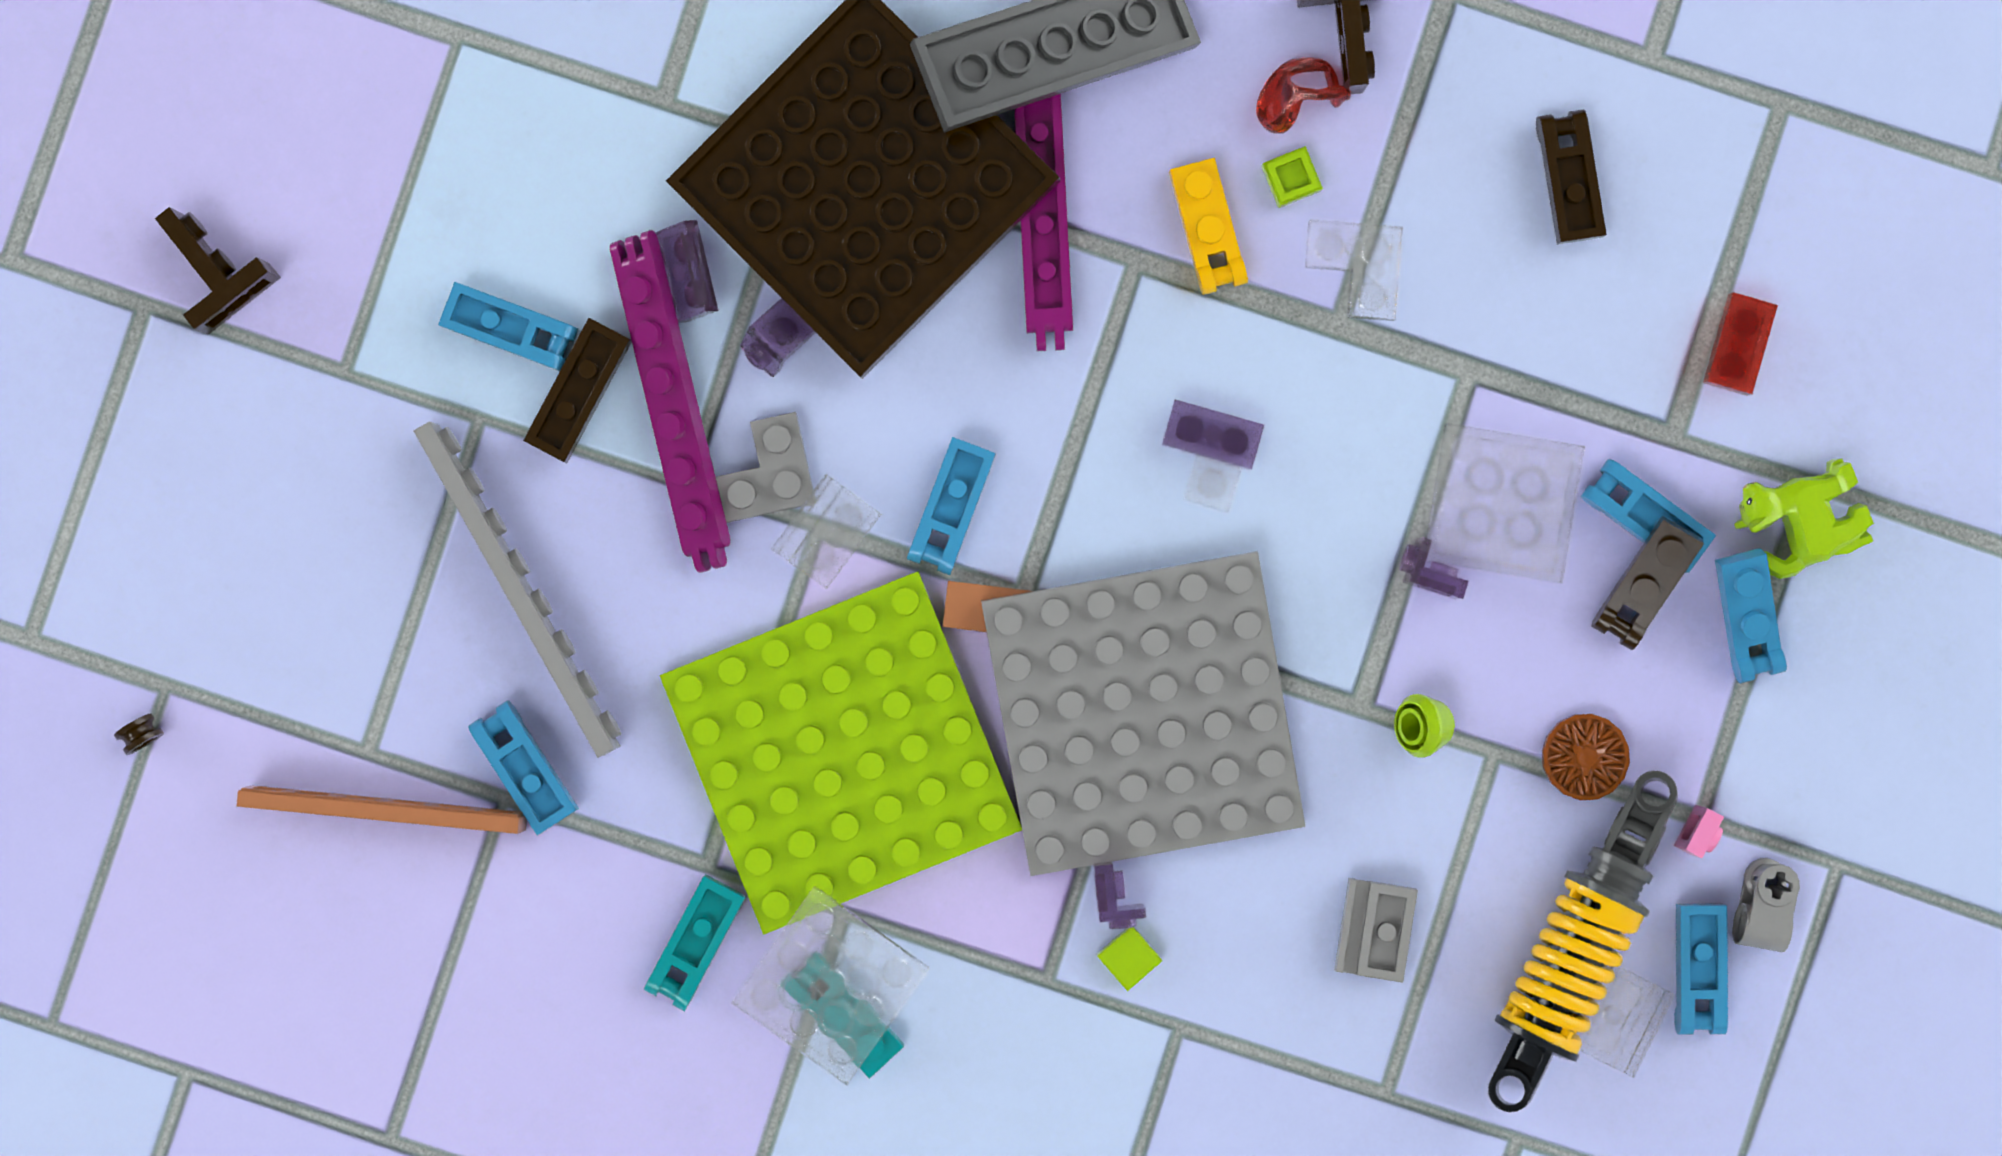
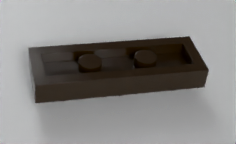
[523,318,632,463]

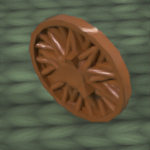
[1542,714,1630,800]

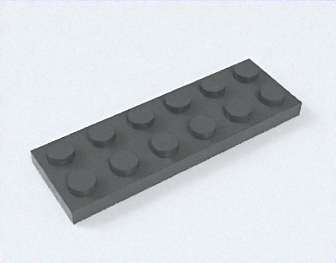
[910,0,1201,132]

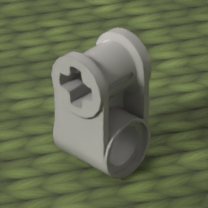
[1732,858,1800,952]

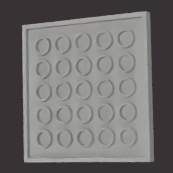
[981,551,1306,876]

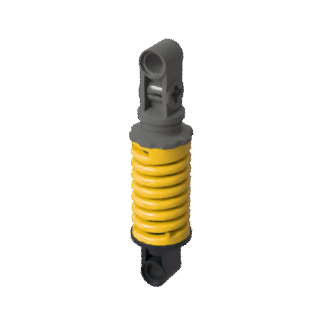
[1488,771,1678,1112]

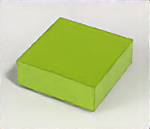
[1261,146,1323,209]
[1096,924,1163,991]

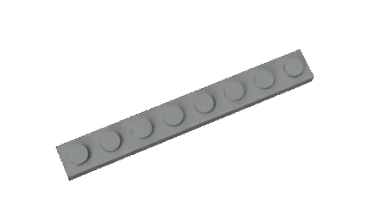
[413,421,621,758]

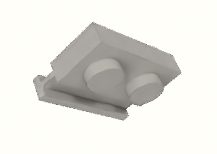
[1334,878,1418,983]

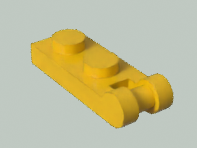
[1169,157,1248,295]

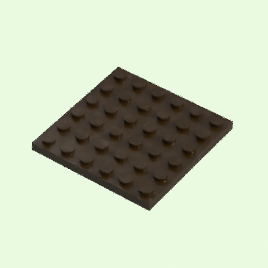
[666,0,1061,379]

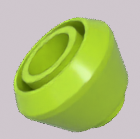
[1394,694,1455,758]

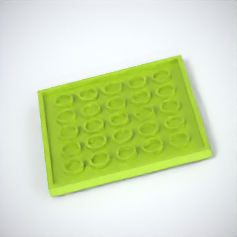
[659,571,1022,935]

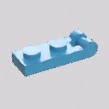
[438,281,578,371]
[907,437,996,575]
[1581,459,1717,573]
[1715,548,1787,684]
[468,700,579,835]
[1674,904,1728,1035]

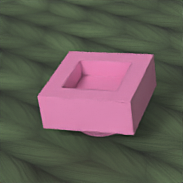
[1674,805,1724,858]

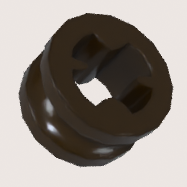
[114,713,164,755]

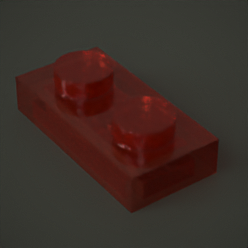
[1703,292,1778,396]

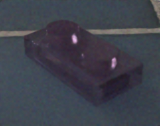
[655,220,719,323]
[1161,399,1264,470]

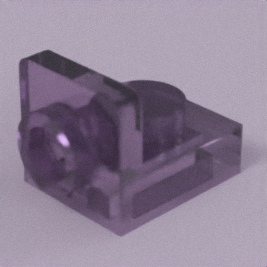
[740,298,816,377]
[1399,537,1469,599]
[1093,862,1146,929]

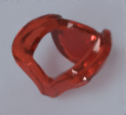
[1256,57,1352,134]

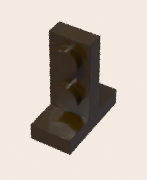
[1297,0,1375,95]
[154,207,281,335]

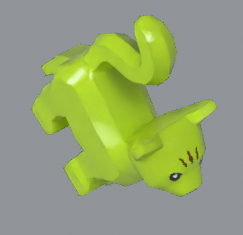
[1734,458,1874,579]

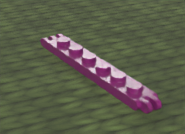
[1015,94,1073,352]
[610,230,730,573]

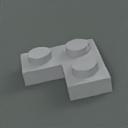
[716,412,816,523]

